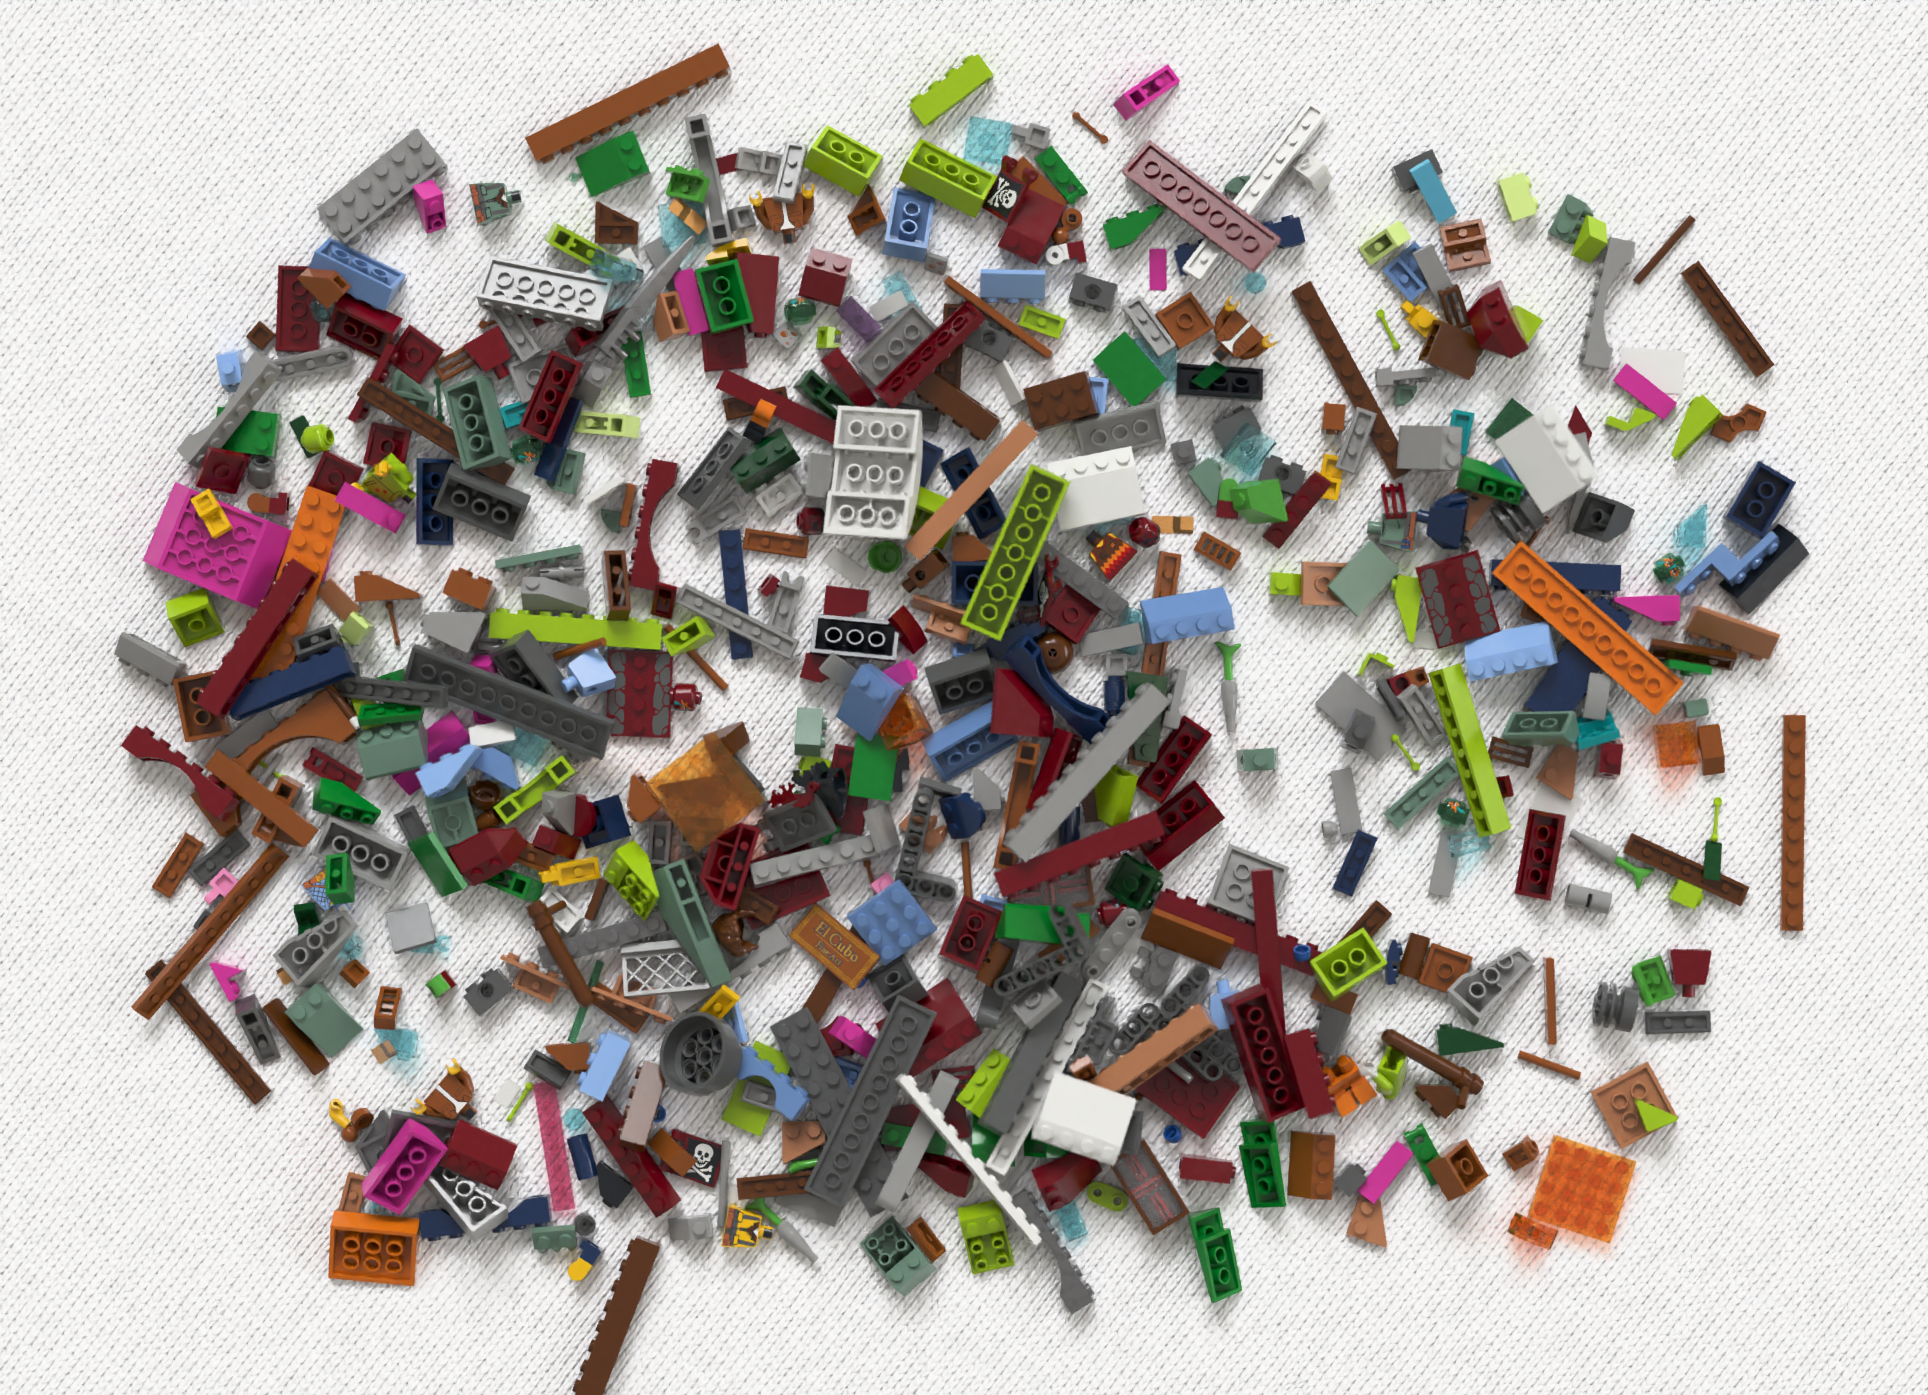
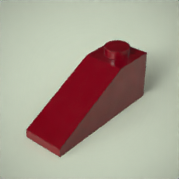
[564,305,625,357]
[821,347,878,407]
[918,1152,975,1198]

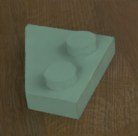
[392,369,435,416]

